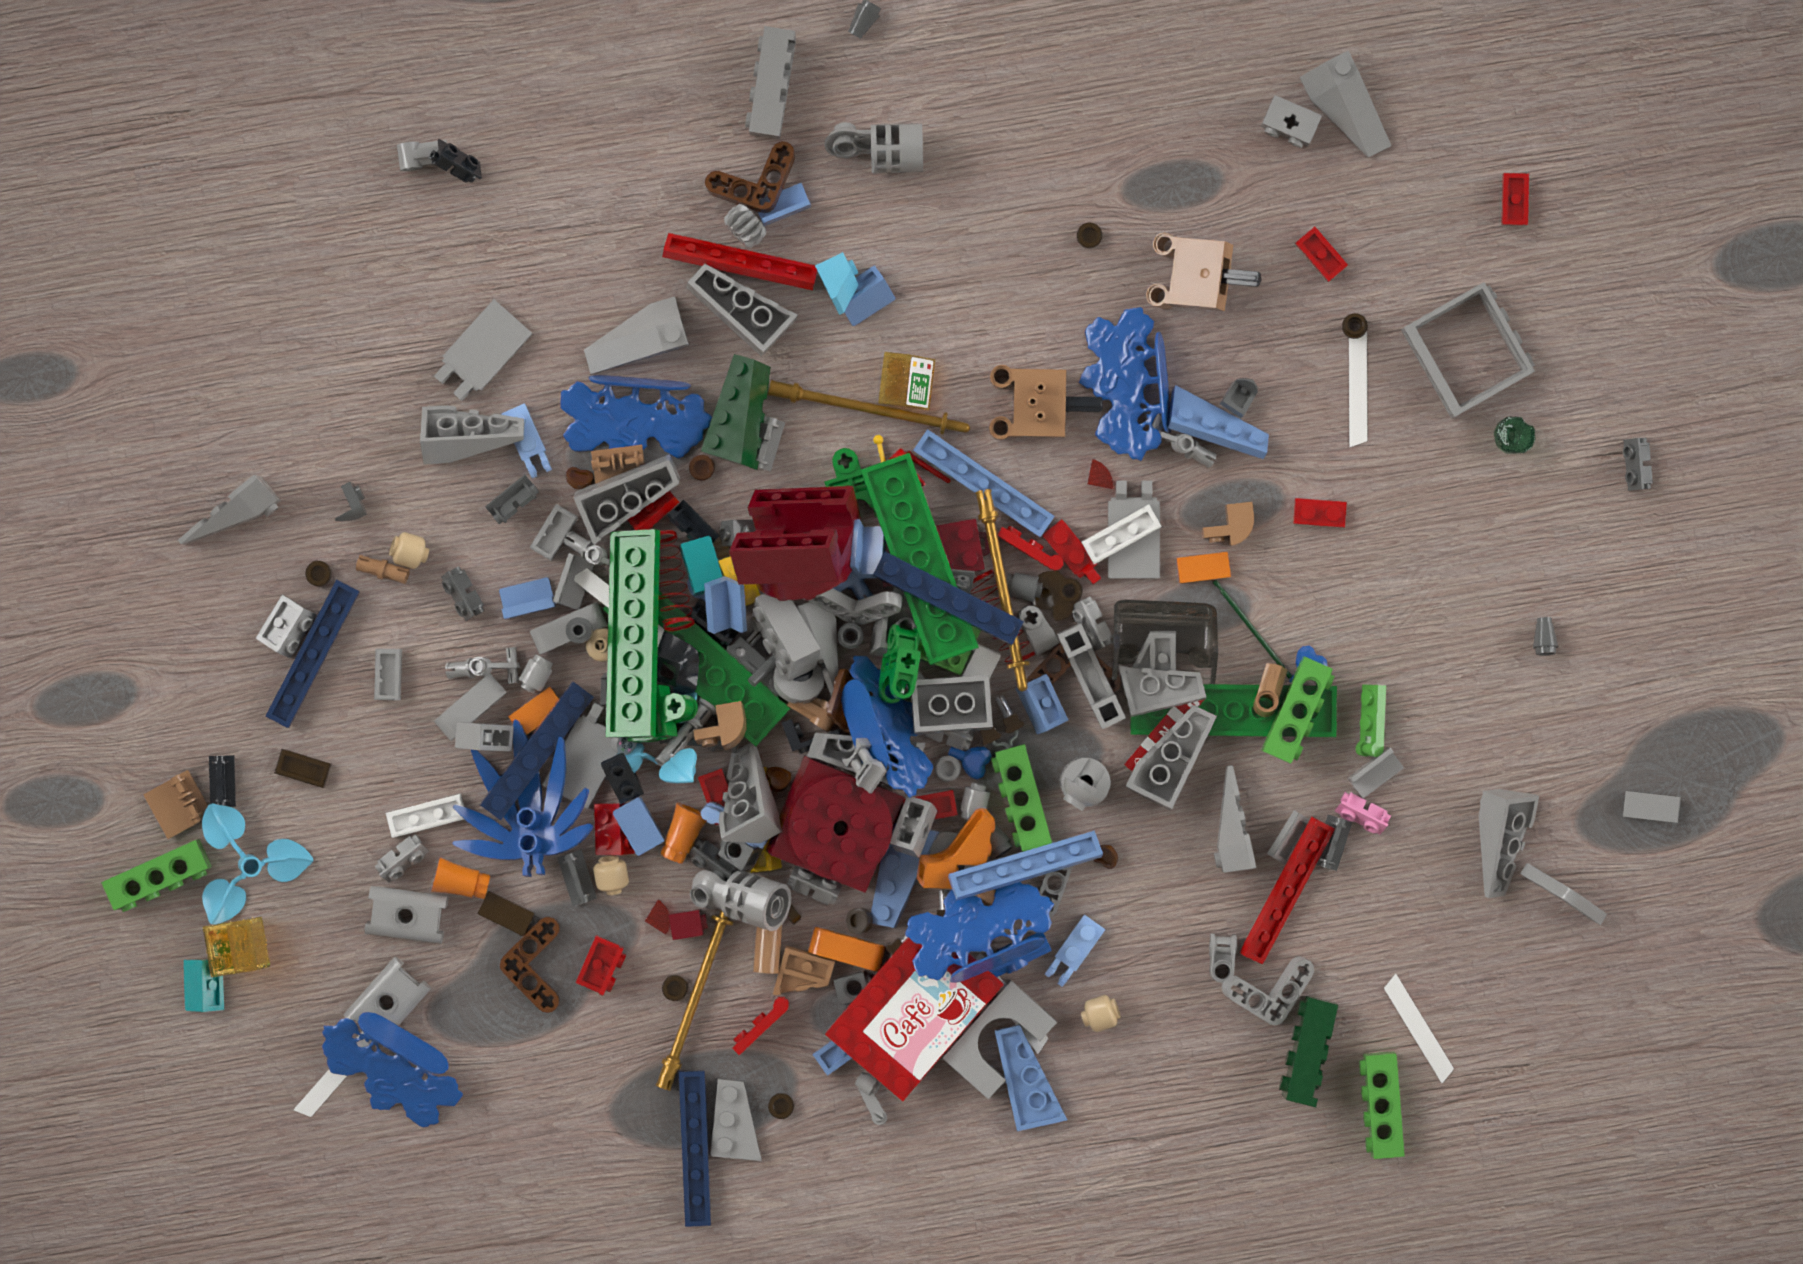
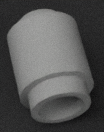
[518,654,554,694]
[960,782,990,820]

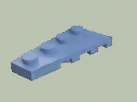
[1167,385,1269,459]
[871,823,939,928]
[995,1024,1067,1131]

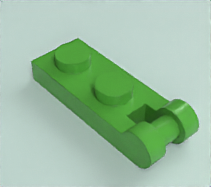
[1356,684,1386,757]

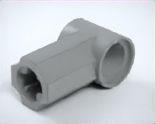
[397,140,447,171]

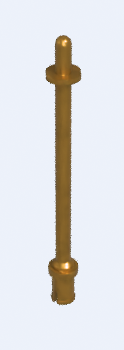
[768,380,970,435]
[975,489,1030,692]
[656,909,734,1091]

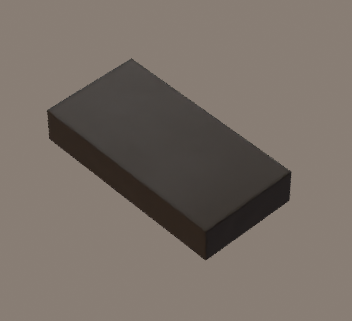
[274,749,332,788]
[477,890,535,936]

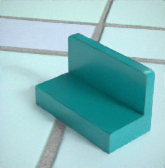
[679,536,723,596]
[184,959,224,1012]

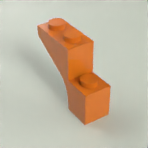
[916,808,995,889]

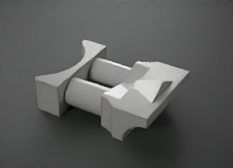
[842,738,887,793]

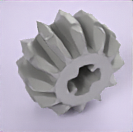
[724,204,766,248]

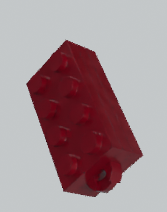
[882,519,990,588]

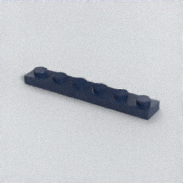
[872,552,1024,646]
[265,579,360,728]
[479,681,594,821]
[679,1070,711,1227]

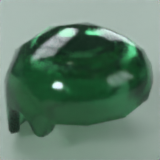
[1493,416,1536,455]

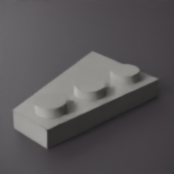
[1119,666,1206,717]
[711,1078,762,1161]

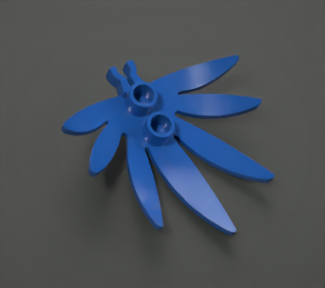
[452,719,593,877]

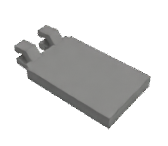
[434,299,533,401]
[1108,481,1160,578]
[543,702,618,809]

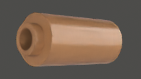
[753,925,782,974]

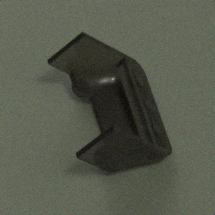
[1111,599,1219,685]

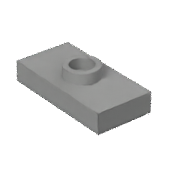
[529,504,579,561]
[374,648,402,700]
[1267,810,1309,865]

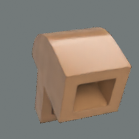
[1202,502,1254,546]
[693,701,746,750]

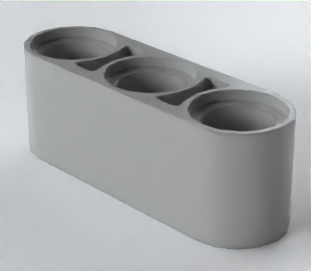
[529,602,608,655]
[434,673,507,741]

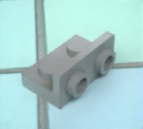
[256,594,316,658]

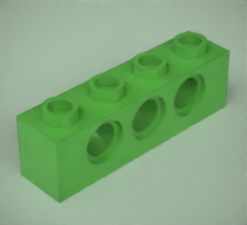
[1261,656,1335,764]
[991,744,1052,852]
[101,839,212,912]
[1359,1051,1405,1159]

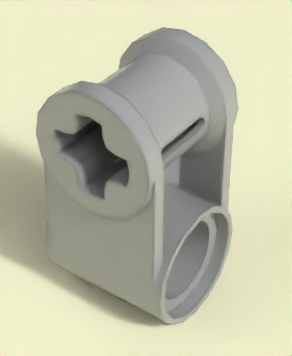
[1018,606,1060,656]
[1209,933,1237,983]

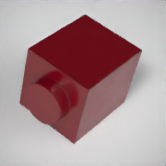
[669,908,708,940]

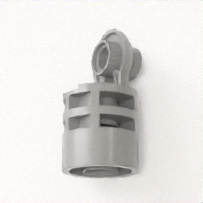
[824,122,923,173]
[1059,757,1111,811]
[690,870,791,931]

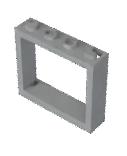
[1401,282,1535,418]

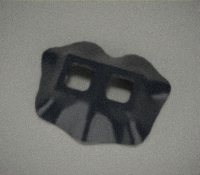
[657,631,699,695]

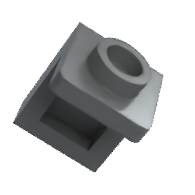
[719,519,755,547]

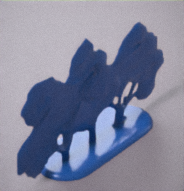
[1079,307,1171,461]
[560,375,712,458]
[841,656,934,798]
[905,882,1054,983]
[322,1012,463,1127]

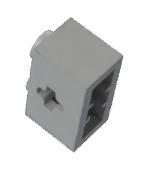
[1261,95,1322,148]
[455,722,513,751]
[890,796,937,858]

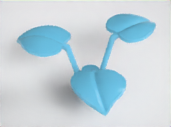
[617,692,698,783]
[202,803,313,924]

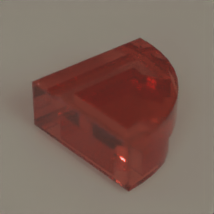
[1087,459,1113,489]
[645,899,670,935]

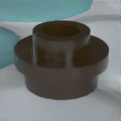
[1342,313,1368,339]

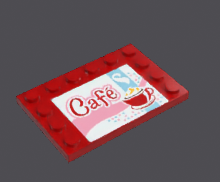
[825,937,1004,1101]

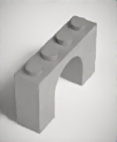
[1057,623,1126,729]
[942,979,1057,1099]

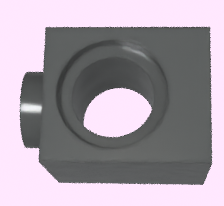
[718,840,765,871]
[833,971,871,1005]

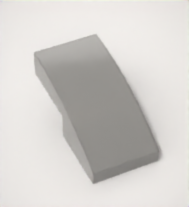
[1623,791,1681,823]

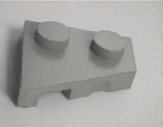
[1132,631,1176,671]

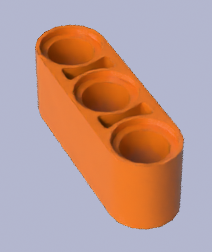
[808,927,886,972]

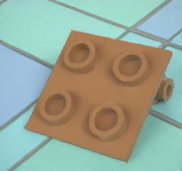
[591,444,645,484]
[143,770,208,839]

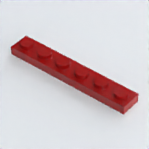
[662,233,818,291]
[1239,816,1335,964]

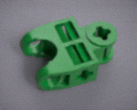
[824,448,877,518]
[878,624,921,704]
[627,685,698,743]

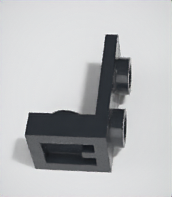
[782,719,841,754]
[601,753,644,804]

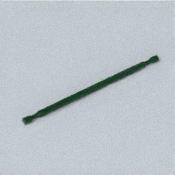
[1213,579,1292,679]

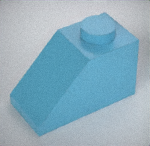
[815,252,859,315]

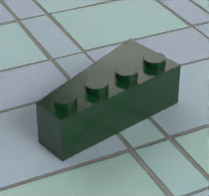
[701,354,771,470]
[1279,995,1338,1108]

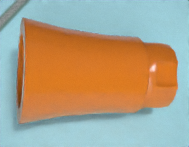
[660,803,707,864]
[431,857,490,899]

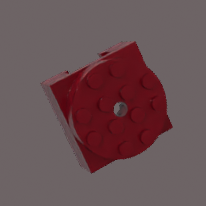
[729,486,861,601]
[765,755,905,893]

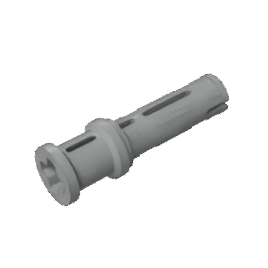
[655,698,717,767]

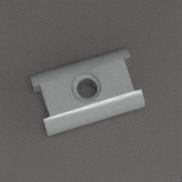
[365,886,448,944]
[344,957,431,1046]

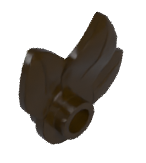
[1033,571,1083,621]

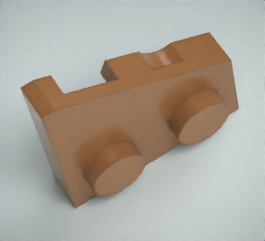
[773,946,835,995]

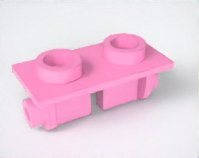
[1334,792,1391,835]

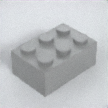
[751,594,821,681]
[911,675,993,735]

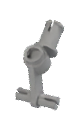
[1147,414,1217,468]
[563,531,610,566]
[445,647,520,684]
[855,1072,887,1125]

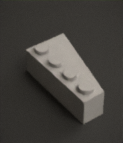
[745,26,797,139]
[686,264,798,357]
[574,454,680,545]
[807,733,925,791]

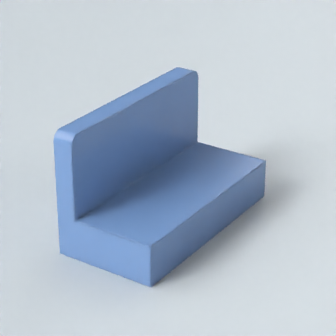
[758,183,811,226]
[844,265,895,326]
[850,519,886,579]
[704,576,747,634]
[499,578,556,619]
[1016,674,1068,734]
[613,796,665,856]

